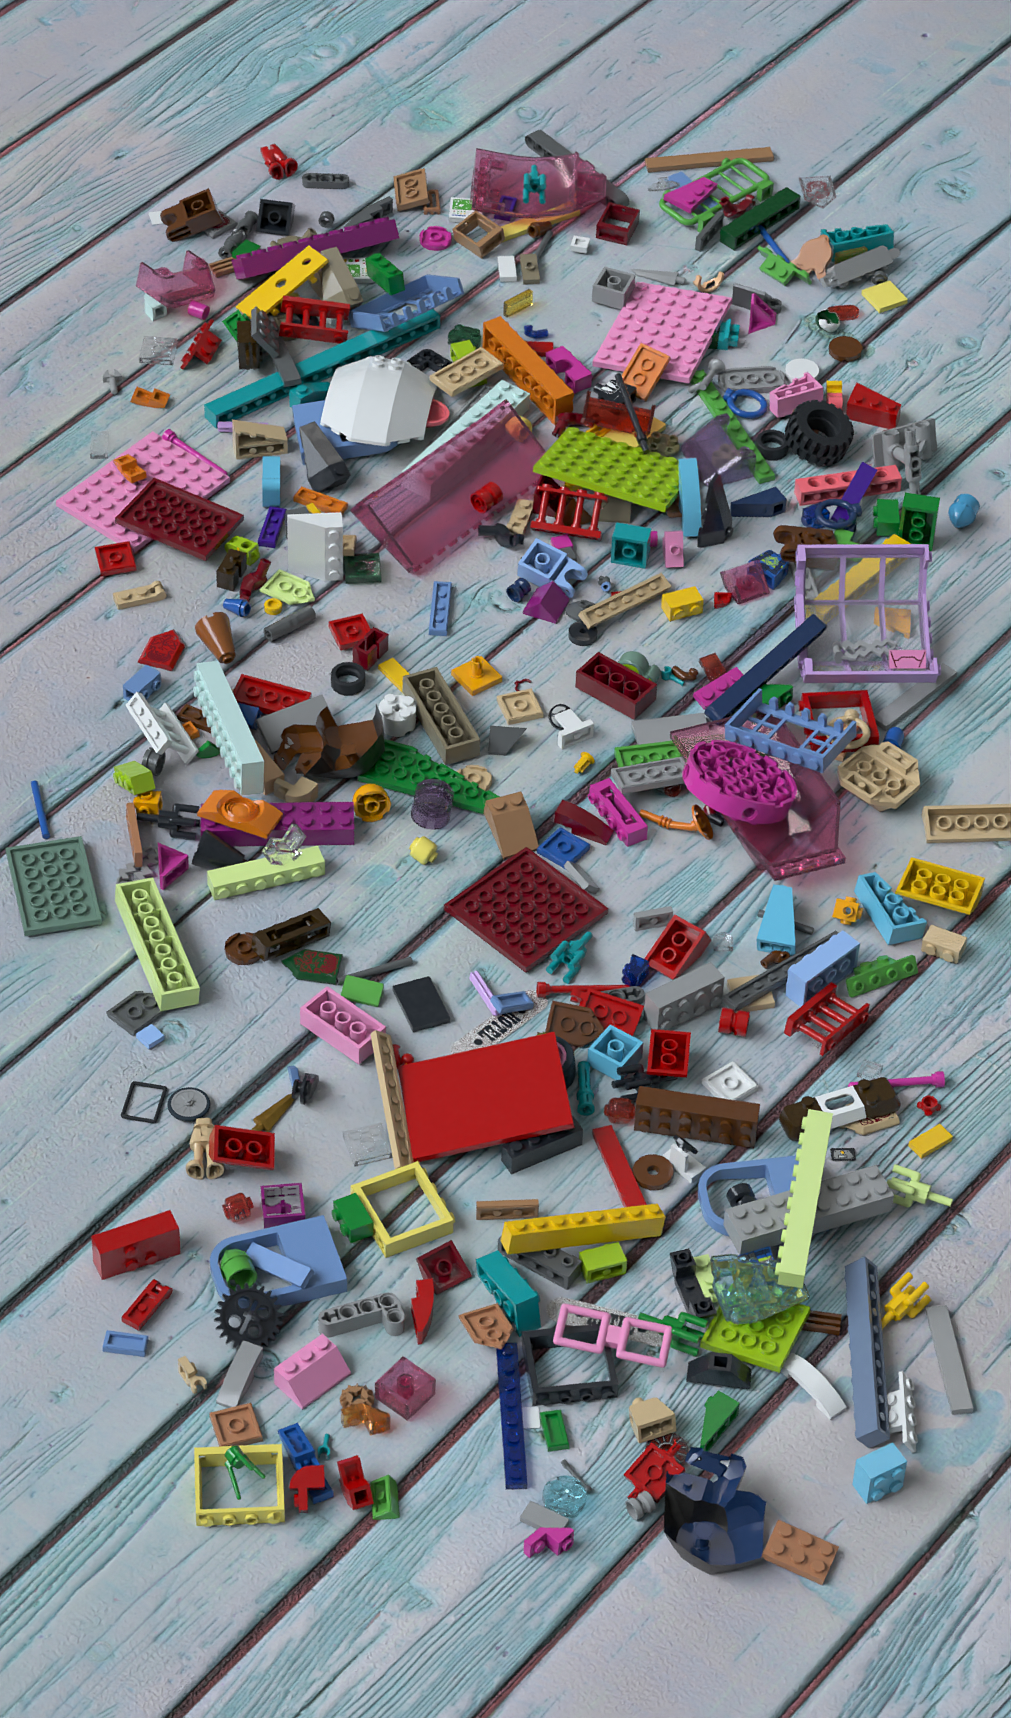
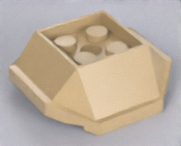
[837,741,920,812]

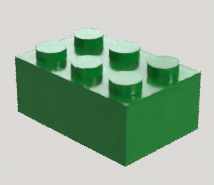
[898,492,940,551]

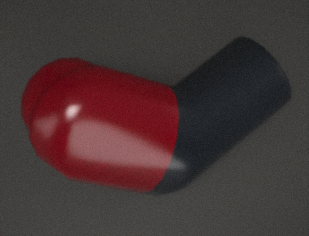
[703,805,725,827]

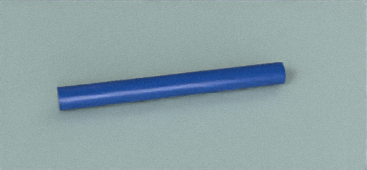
[758,225,790,263]
[31,780,50,839]

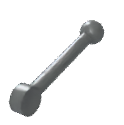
[561,1459,592,1494]

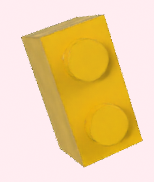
[661,586,704,621]

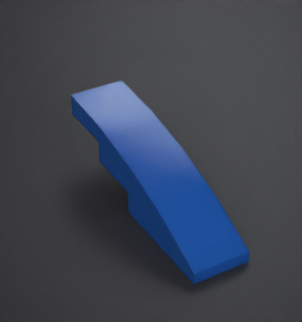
[278,1423,334,1504]

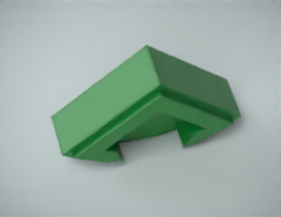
[196,741,220,758]

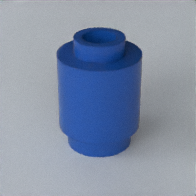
[882,727,904,748]

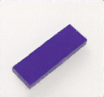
[257,506,287,548]

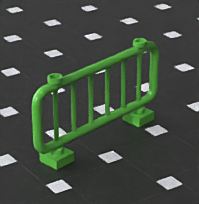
[659,158,774,233]

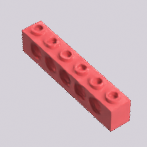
[794,465,902,506]

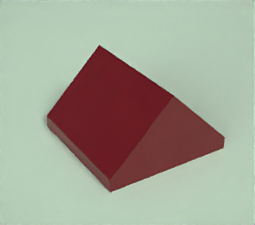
[533,475,560,517]

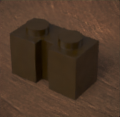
[216,549,247,591]

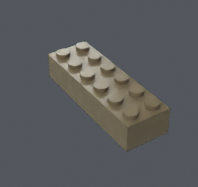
[402,667,480,765]

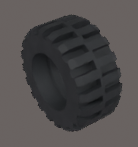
[785,400,854,466]

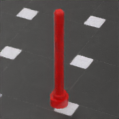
[536,982,630,998]

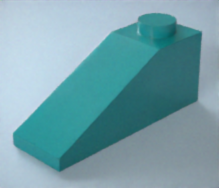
[289,382,330,408]

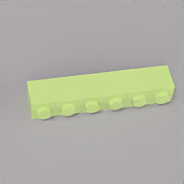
[207,846,325,900]

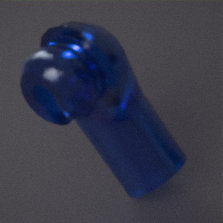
[524,325,549,339]

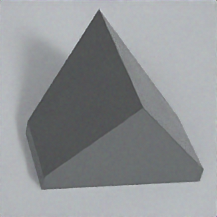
[488,726,527,756]

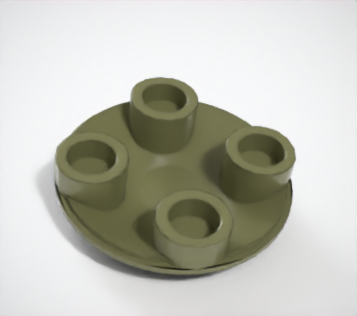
[647,431,680,457]

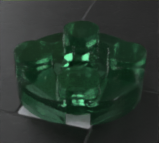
[447,324,481,349]

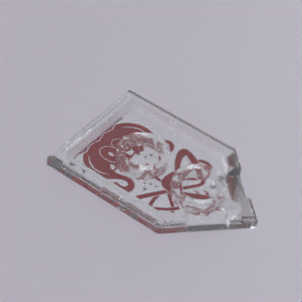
[799,176,836,209]

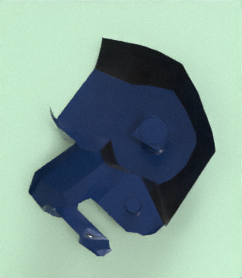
[664,1447,766,1575]

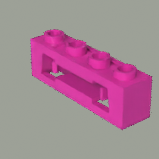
[588,778,648,847]

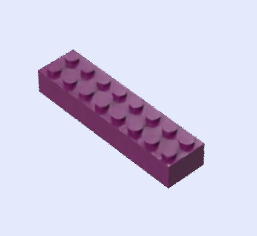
[201,802,354,847]

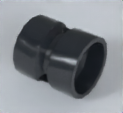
[726,1183,757,1207]

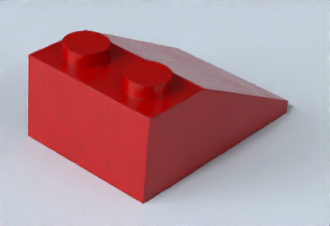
[642,914,712,980]
[647,1029,691,1078]

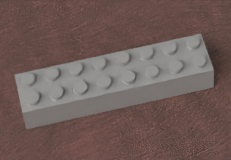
[723,1165,894,1255]

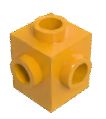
[133,790,163,815]
[832,896,863,925]

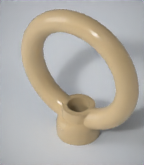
[826,709,870,749]

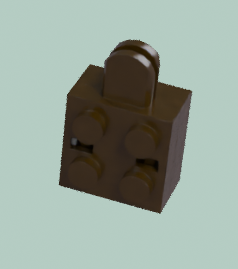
[237,321,263,370]

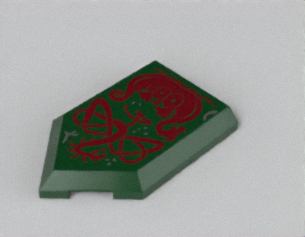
[281,949,343,985]

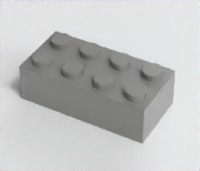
[644,962,725,1030]

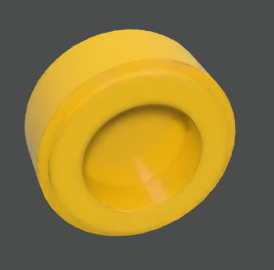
[264,598,282,615]

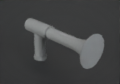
[688,359,725,394]

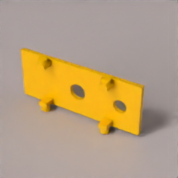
[235,246,329,320]

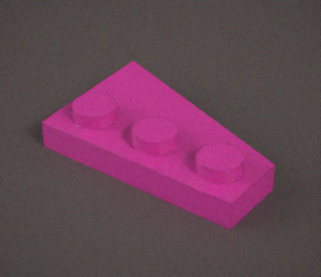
[663,177,718,214]
[693,667,743,710]

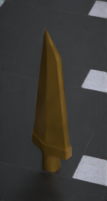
[251,1094,295,1132]

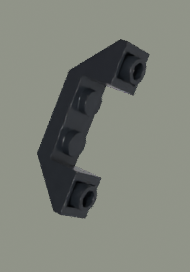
[669,1248,717,1319]

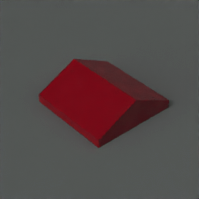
[416,1240,472,1295]

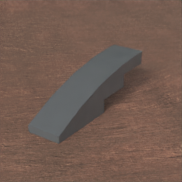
[344,196,393,227]

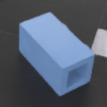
[123,665,161,701]

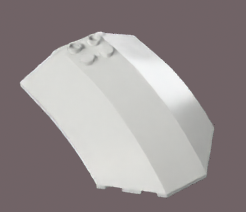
[320,355,437,446]

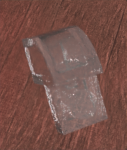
[262,824,306,865]

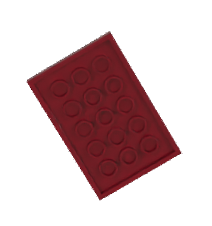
[115,478,244,561]

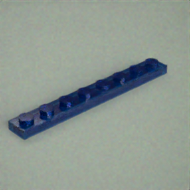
[496,1343,528,1490]

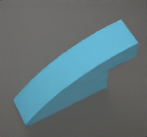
[679,458,701,537]

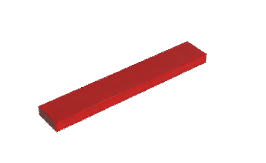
[592,1125,647,1207]

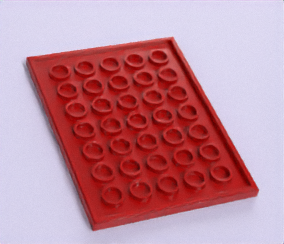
[397,1031,574,1162]

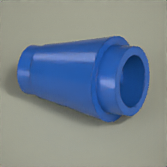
[223,598,251,617]

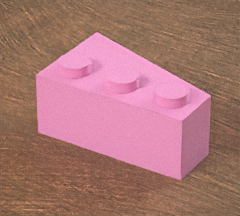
[770,372,823,418]

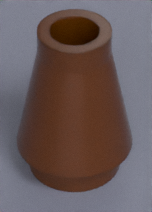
[528,221,552,238]

